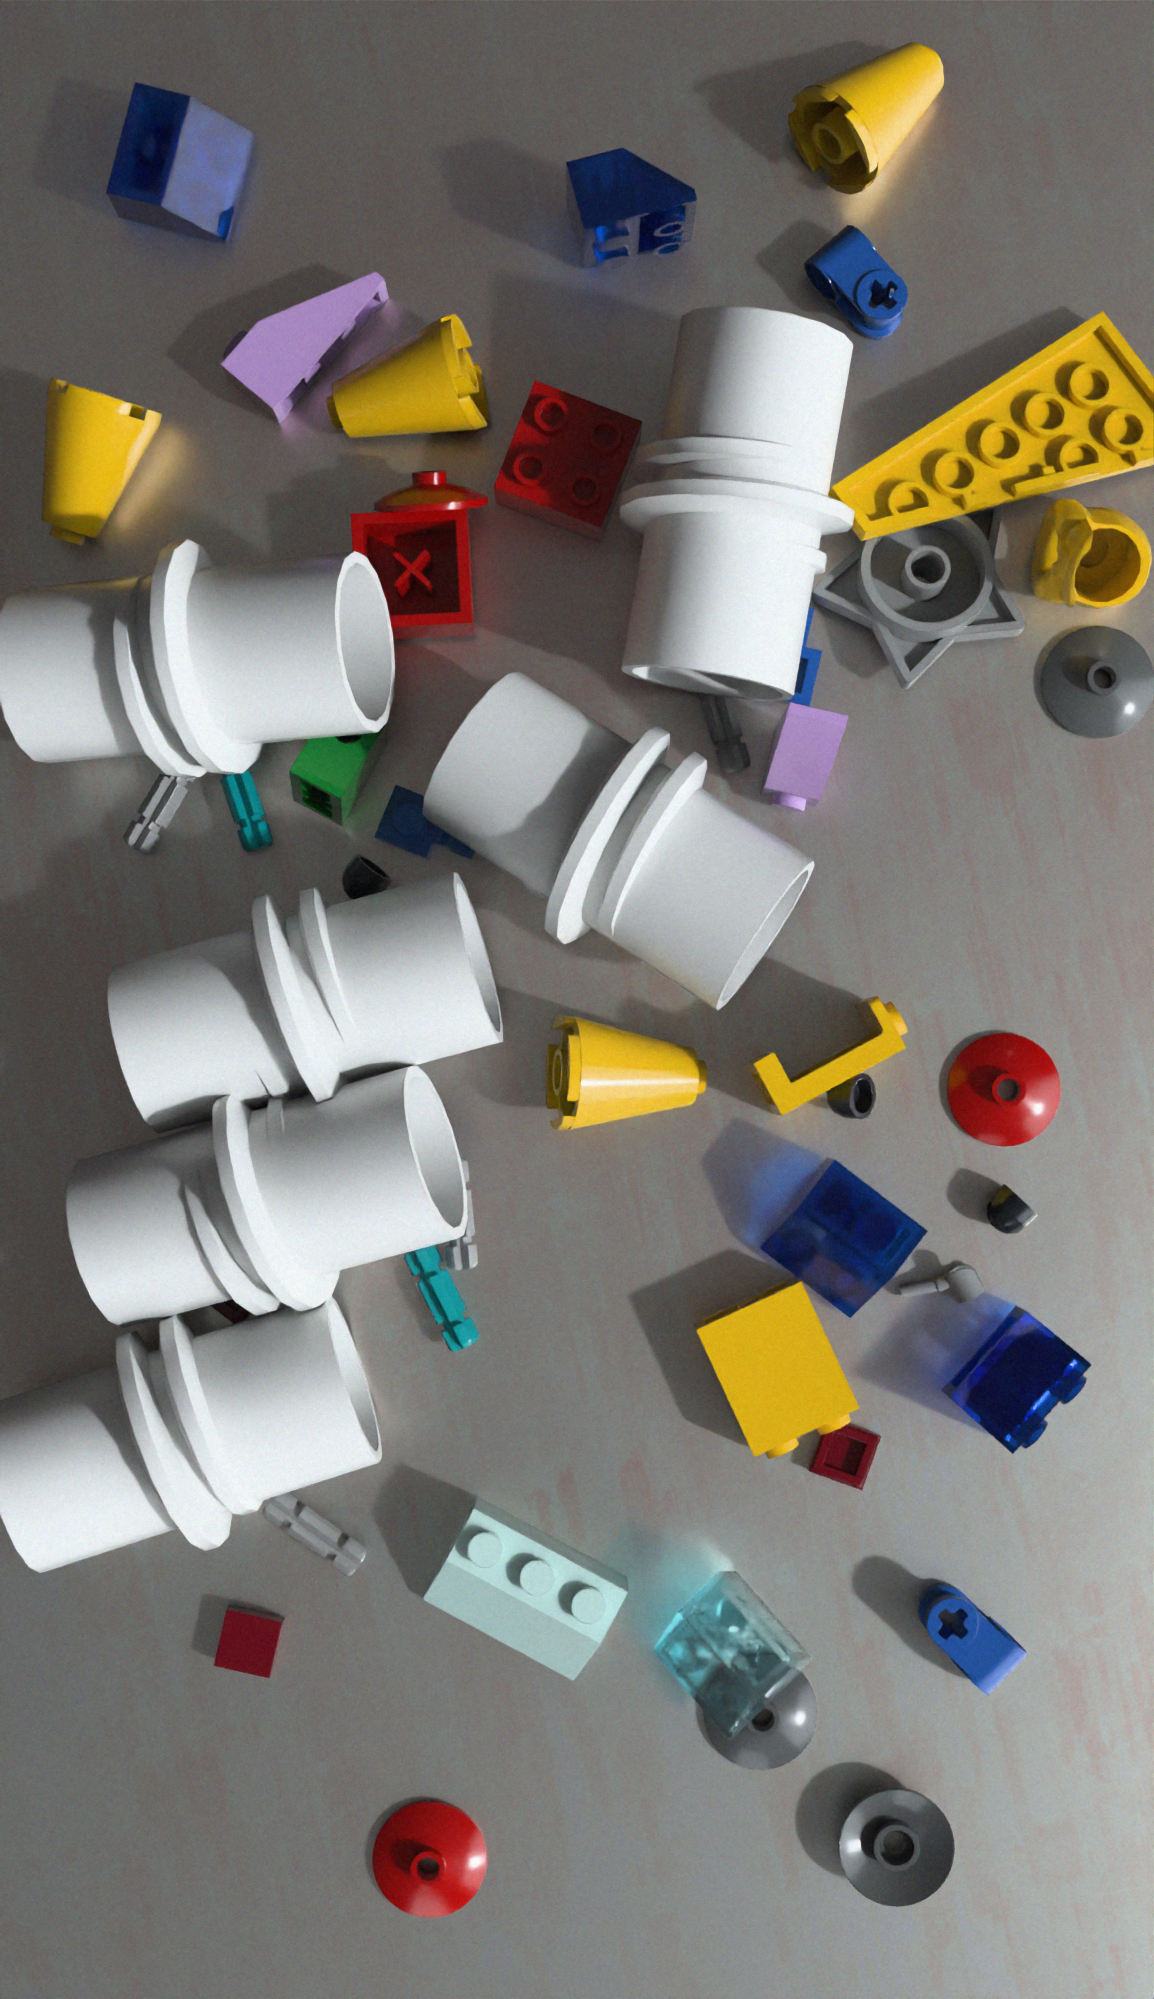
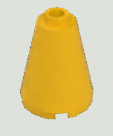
[788,42,944,195]
[326,313,490,438]
[41,377,162,545]
[545,1015,707,1130]

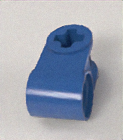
[804,225,908,340]
[917,1583,1028,1696]

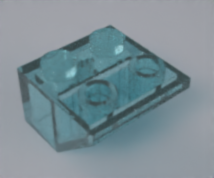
[653,1571,814,1740]

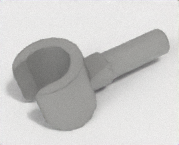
[899,1264,984,1303]

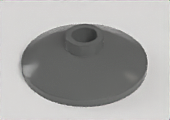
[1041,626,1154,739]
[703,1653,818,1770]
[838,1788,955,1907]

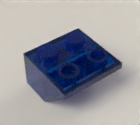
[106,82,256,245]
[566,147,697,271]
[759,1157,928,1318]
[941,1306,1091,1454]

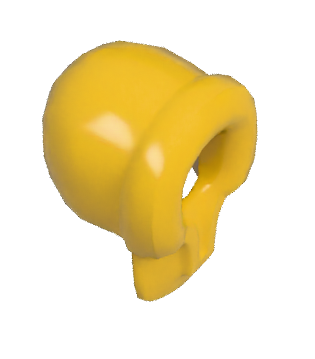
[1030,498,1152,609]

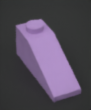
[220,272,389,424]
[760,702,849,812]

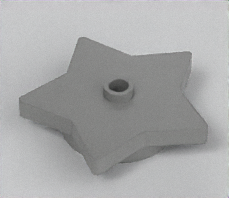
[810,504,1026,689]

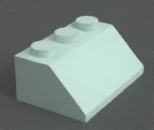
[422,1496,629,1681]

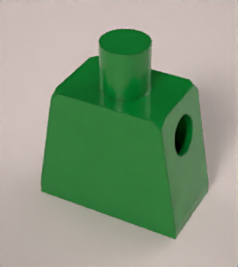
[289,725,386,827]

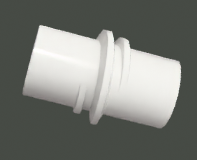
[619,306,855,701]
[0,539,395,778]
[422,671,814,1011]
[107,872,503,1134]
[66,1065,468,1328]
[0,1296,382,1573]

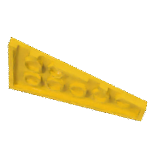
[828,311,1154,541]

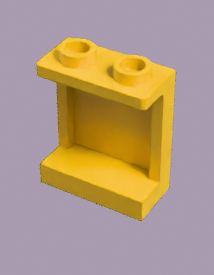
[745,996,908,1116]
[693,1277,860,1459]

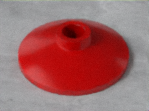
[373,470,488,512]
[946,1033,1061,1147]
[372,1800,487,1918]

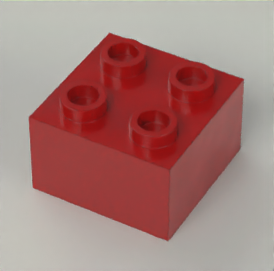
[494,380,642,544]
[351,508,475,640]

